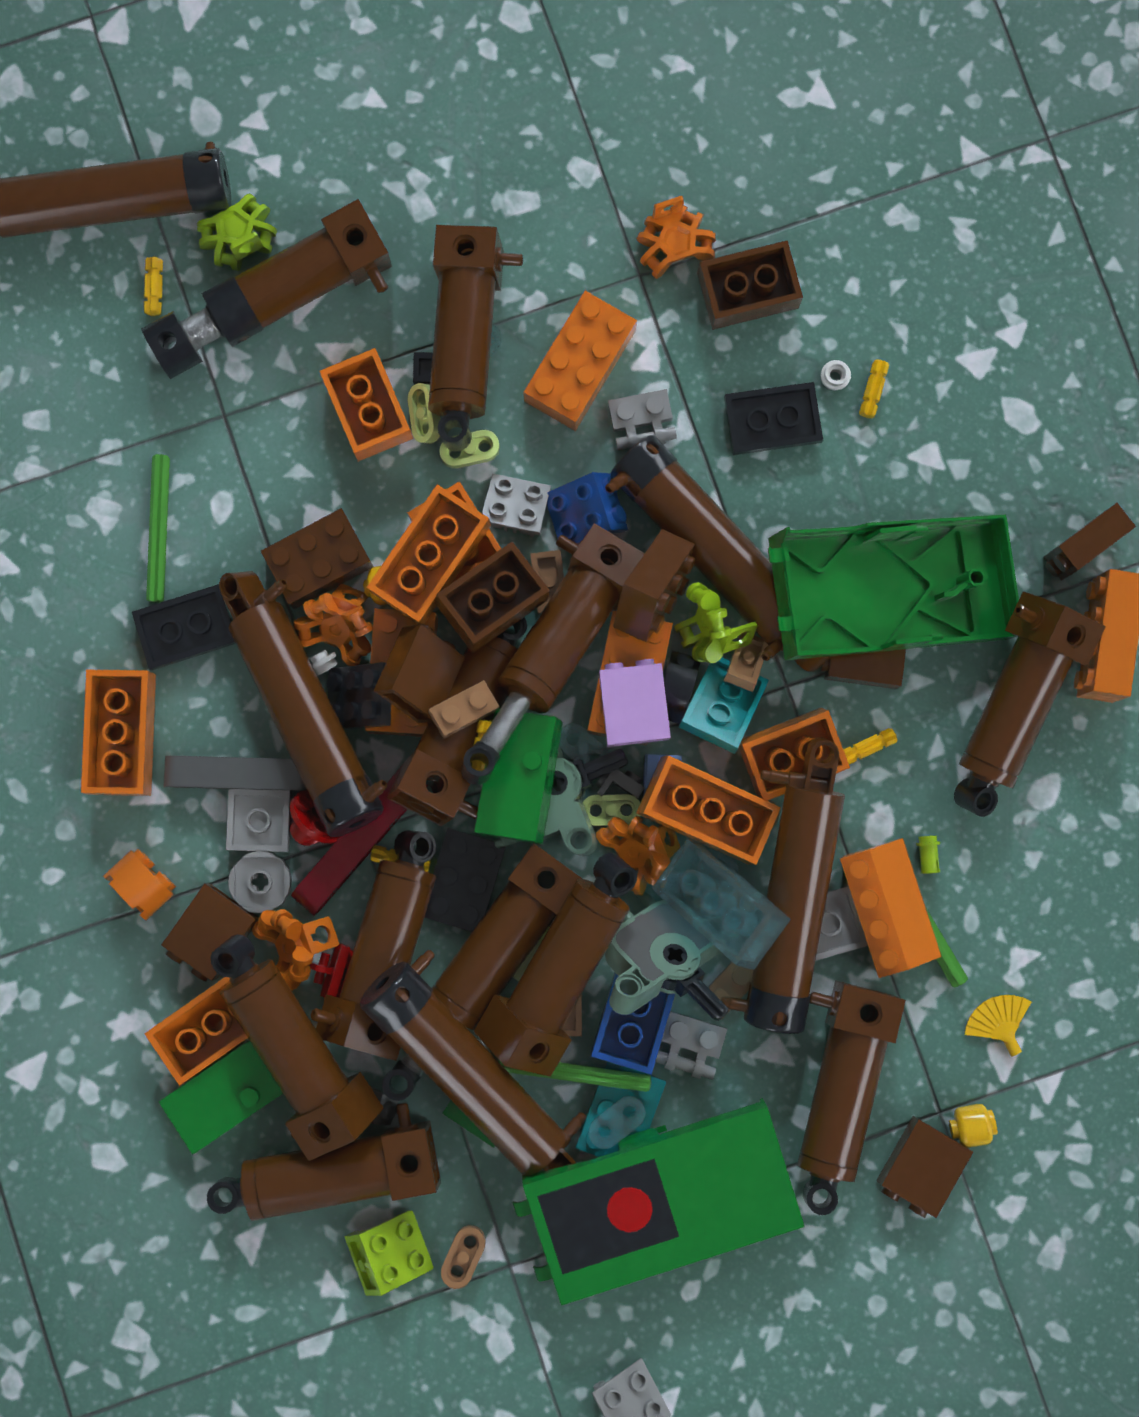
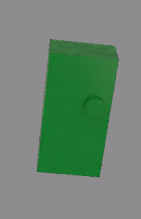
[474,709,563,844]
[159,1040,283,1155]

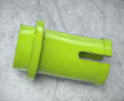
[916,835,940,874]

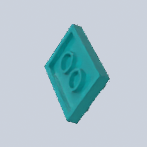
[679,658,769,754]
[575,1061,666,1157]

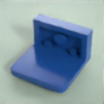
[547,472,628,544]

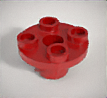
[290,790,342,846]

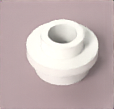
[820,360,851,391]
[310,650,338,676]

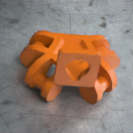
[636,196,716,279]
[294,584,373,666]
[596,816,680,896]
[252,909,339,991]

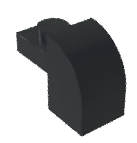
[664,650,700,724]

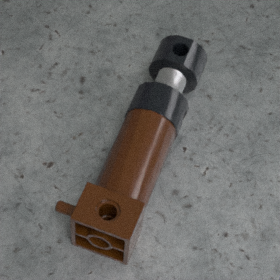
[141,199,392,379]

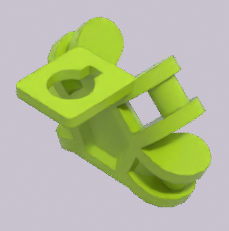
[197,193,277,271]
[674,582,758,663]

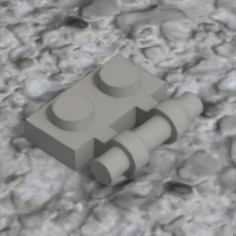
[608,389,677,450]
[655,1011,727,1080]

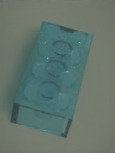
[652,839,791,970]

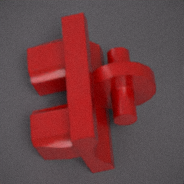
[309,943,353,998]

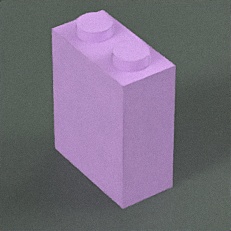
[599,659,671,747]

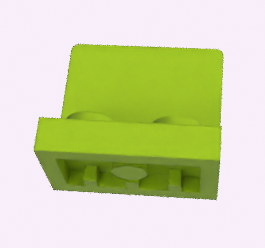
[344,1210,434,1296]

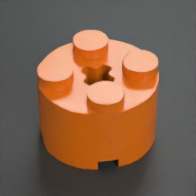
[103,849,176,921]

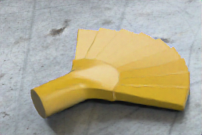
[964,995,1032,1057]

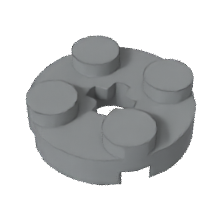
[228,851,292,913]

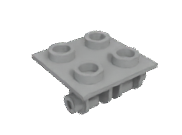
[482,474,551,537]
[592,1358,671,1417]

